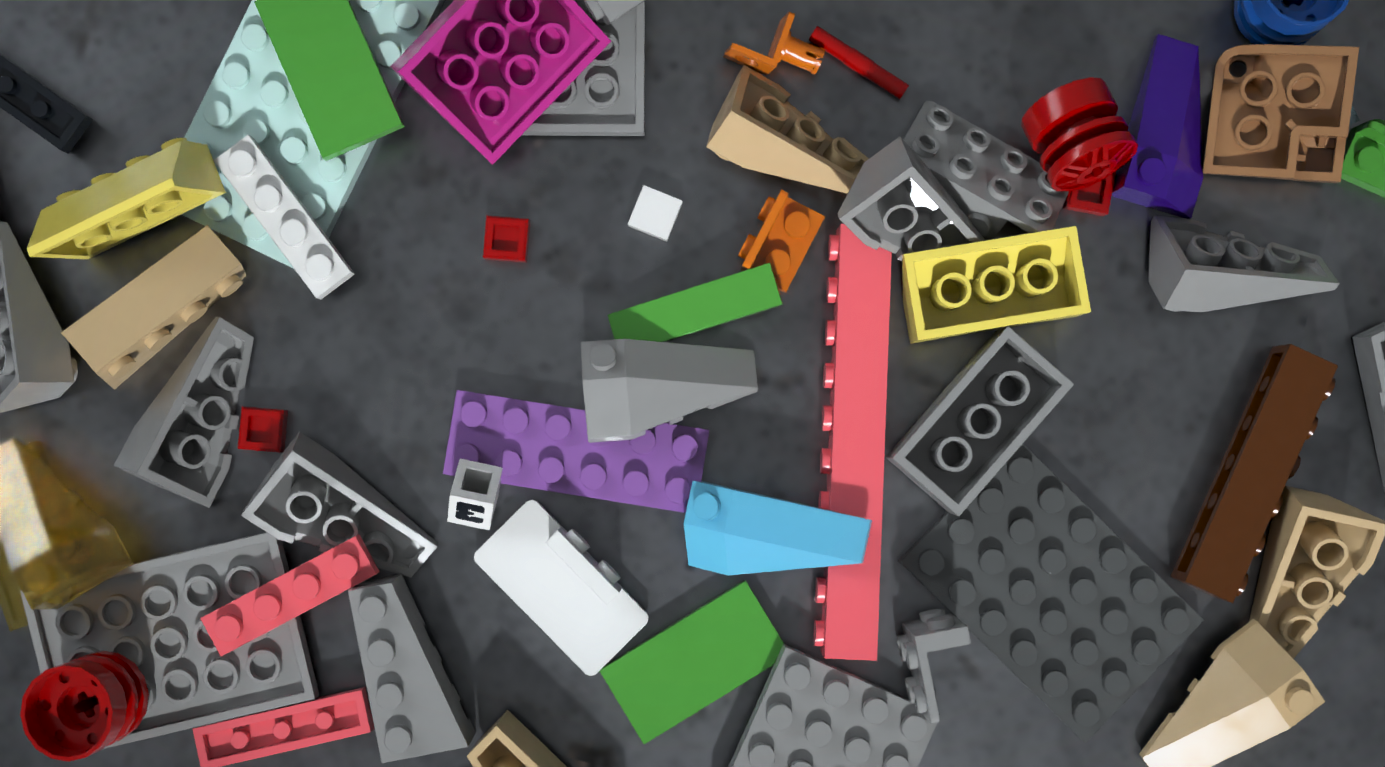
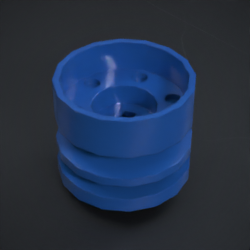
[1234,0,1349,45]

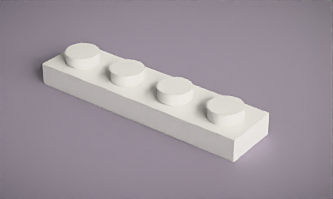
[213,135,355,300]

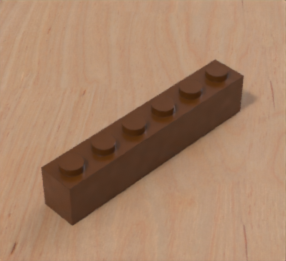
[1170,344,1338,603]

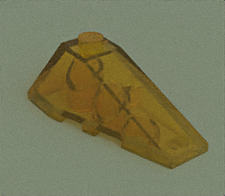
[0,438,134,610]

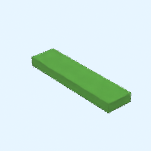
[608,263,784,342]

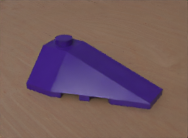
[1112,34,1203,219]

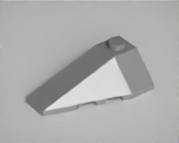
[837,136,986,261]
[113,317,254,508]
[241,431,438,578]

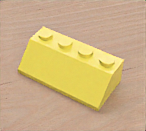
[26,138,226,259]
[902,226,1091,344]

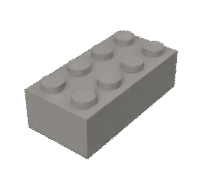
[886,326,1074,516]

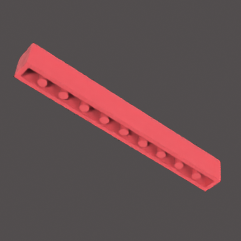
[814,224,892,661]

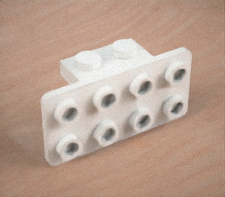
[474,500,649,676]

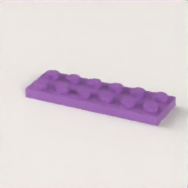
[443,390,709,513]

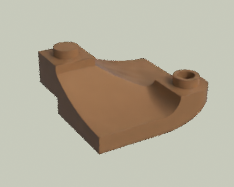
[1203,44,1359,183]

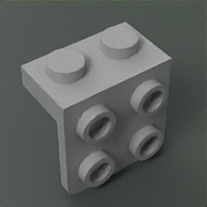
[897,609,971,724]

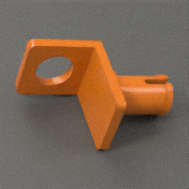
[723,12,825,75]

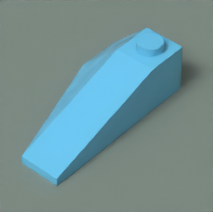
[683,481,872,576]

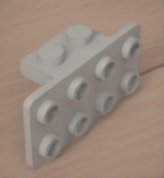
[904,101,1069,240]

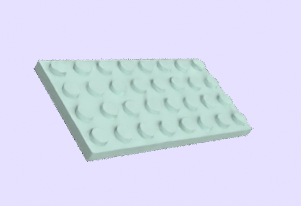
[181,0,445,268]

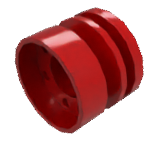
[1021,77,1138,191]
[20,651,149,762]

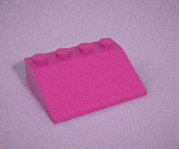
[390,0,611,165]

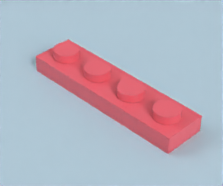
[200,534,380,656]
[192,687,375,767]

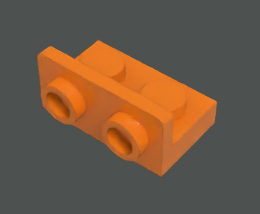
[738,189,825,293]

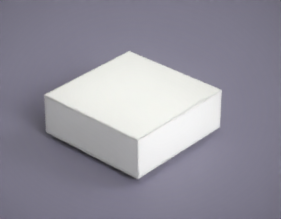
[628,185,683,242]

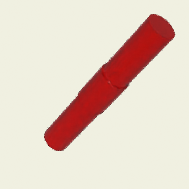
[809,26,909,99]

